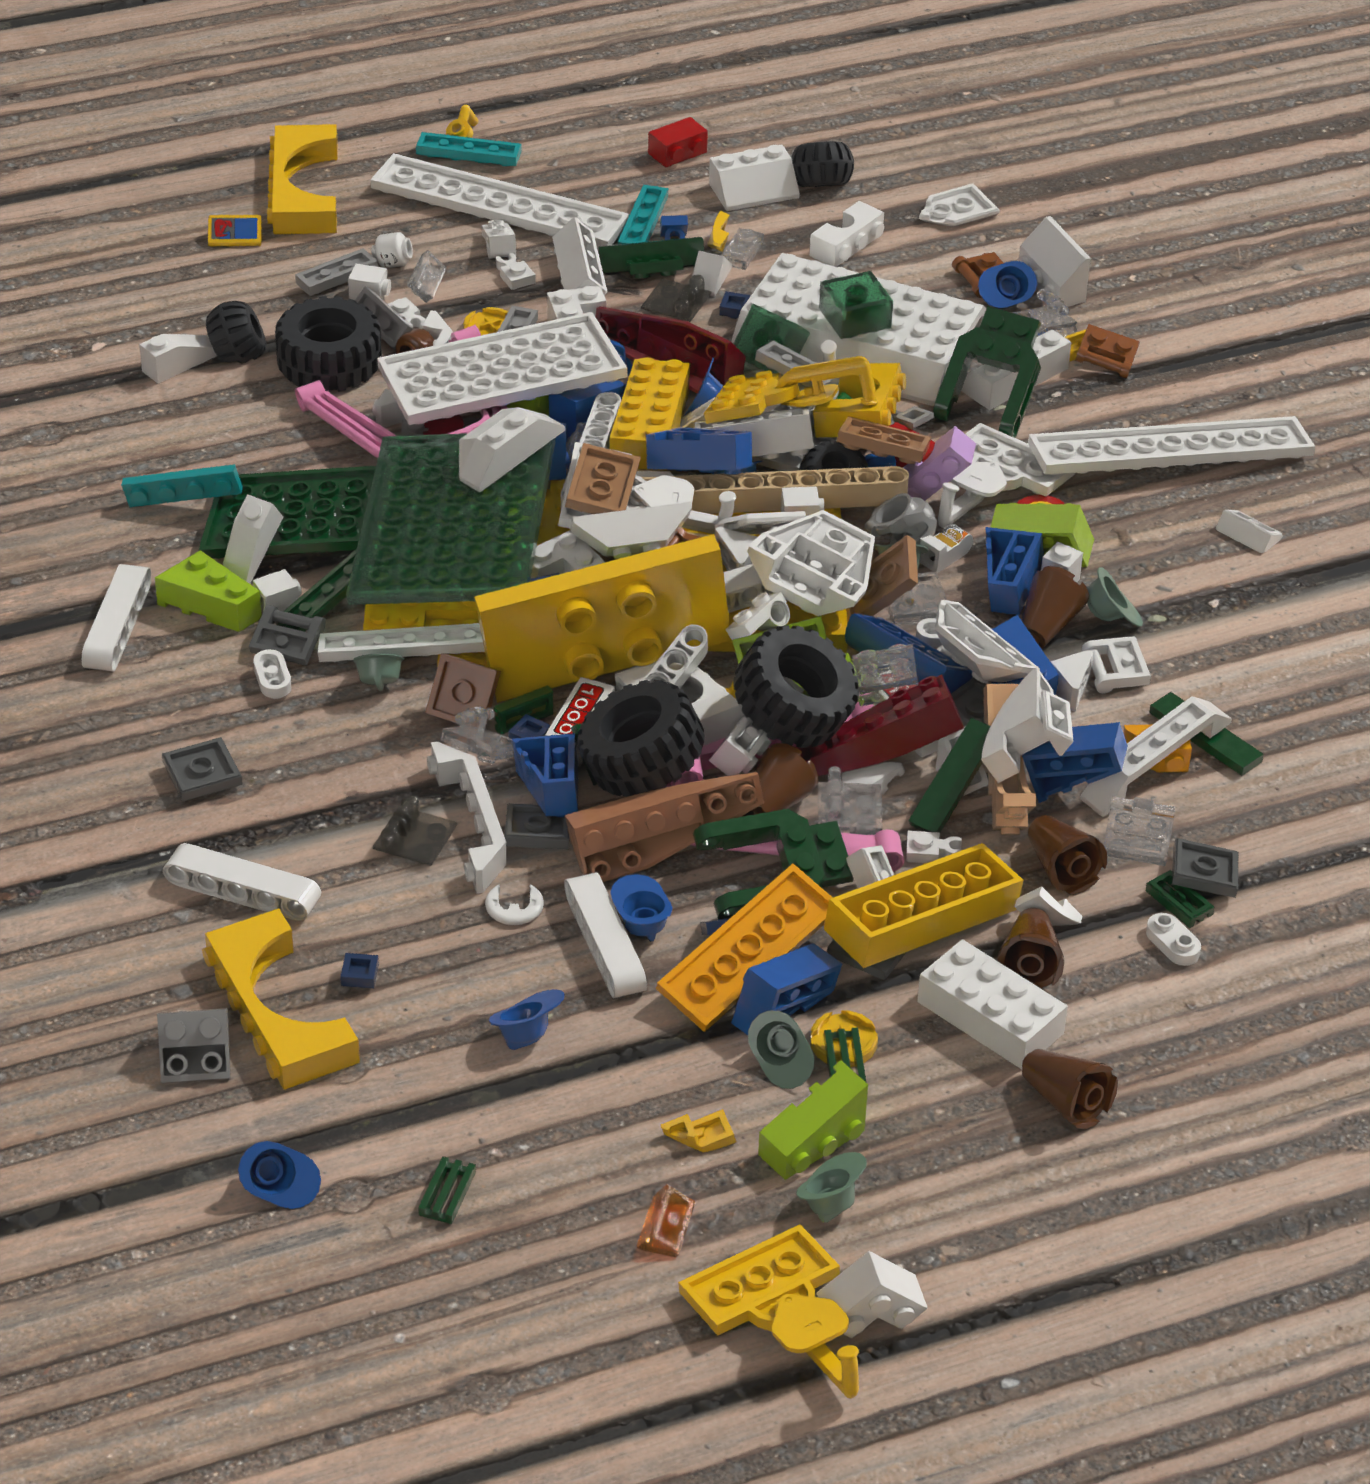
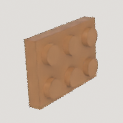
[836,416,931,464]
[565,443,641,514]
[846,535,918,624]

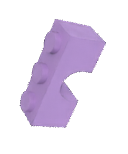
[903,426,976,501]

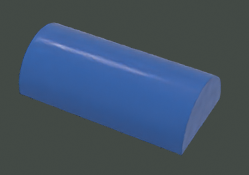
[845,613,973,694]

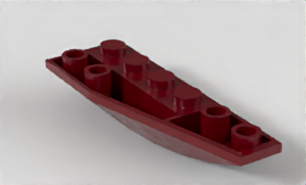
[596,306,746,386]
[798,674,964,776]

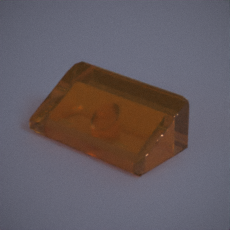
[637,1184,696,1258]

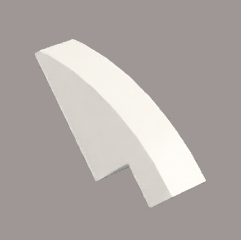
[981,668,1054,783]

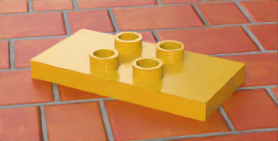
[474,534,732,702]

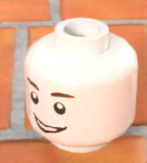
[371,232,413,268]

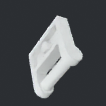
[1082,636,1151,694]

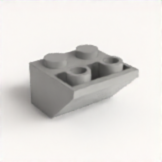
[157,1008,231,1083]

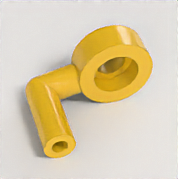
[446,105,479,138]

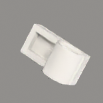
[481,220,516,259]
[726,592,790,640]

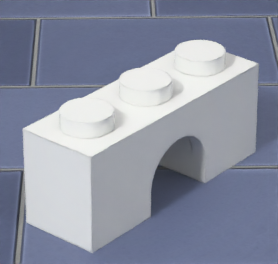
[810,201,884,267]

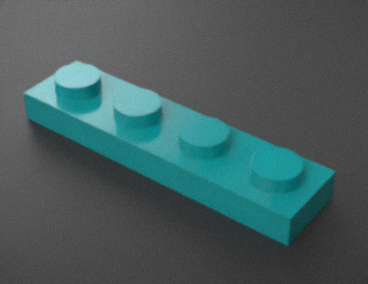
[416,132,522,166]
[618,184,669,244]
[121,464,243,508]

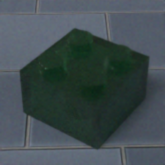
[819,271,893,339]
[733,304,810,376]

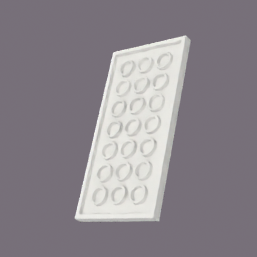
[377,312,628,425]

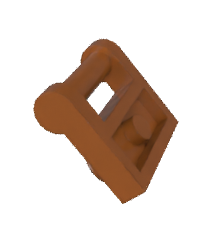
[952,252,1004,298]
[1075,324,1140,379]

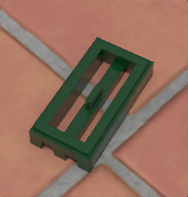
[494,685,553,735]
[1145,870,1215,928]
[823,1027,867,1083]
[418,1156,476,1224]

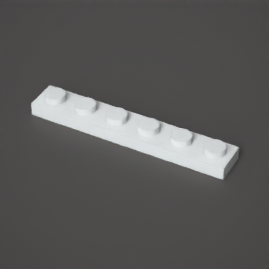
[318,623,485,662]

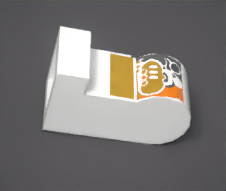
[920,524,973,574]

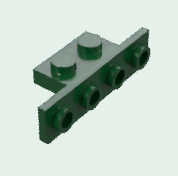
[598,237,704,278]

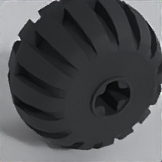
[791,141,854,187]
[206,301,266,364]
[799,440,868,510]

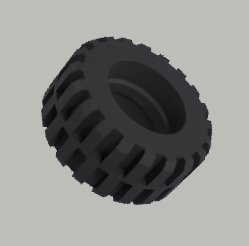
[275,296,382,392]
[733,626,859,748]
[577,680,705,797]

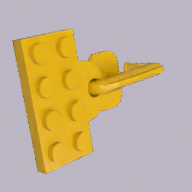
[704,356,878,424]
[678,1224,859,1399]

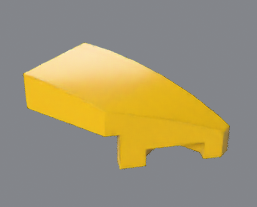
[707,211,730,252]
[661,1109,737,1153]

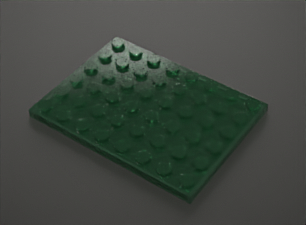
[346,434,556,605]

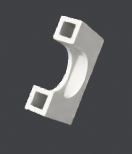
[615,657,744,746]

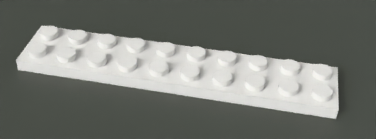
[370,153,629,248]
[1028,416,1315,475]

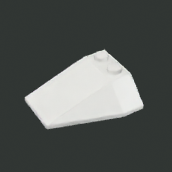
[747,510,875,616]

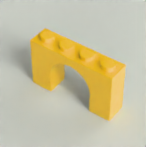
[813,363,906,437]

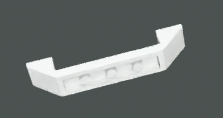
[373,310,453,428]
[1080,696,1232,817]
[427,742,507,894]

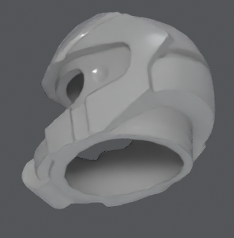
[865,493,937,545]

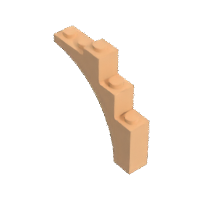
[983,684,1036,836]

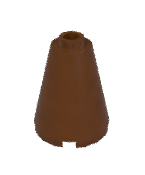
[1021,566,1089,649]
[742,743,818,817]
[1028,815,1107,895]
[997,908,1064,990]
[1022,1049,1118,1129]

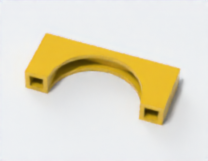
[267,124,338,234]
[202,908,360,1090]

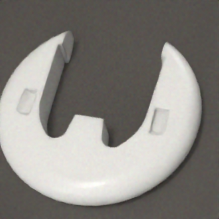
[485,884,544,925]

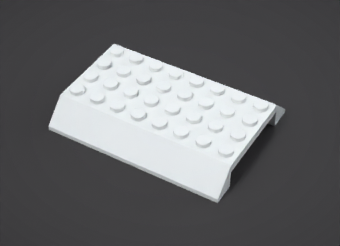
[731,253,986,406]

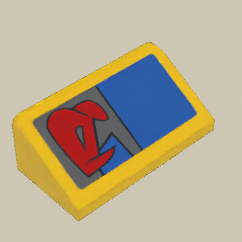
[208,215,262,247]

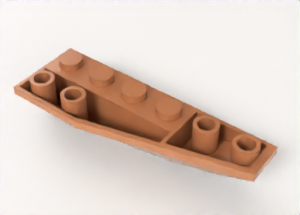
[565,772,764,882]

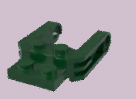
[933,306,1041,438]
[693,809,854,920]

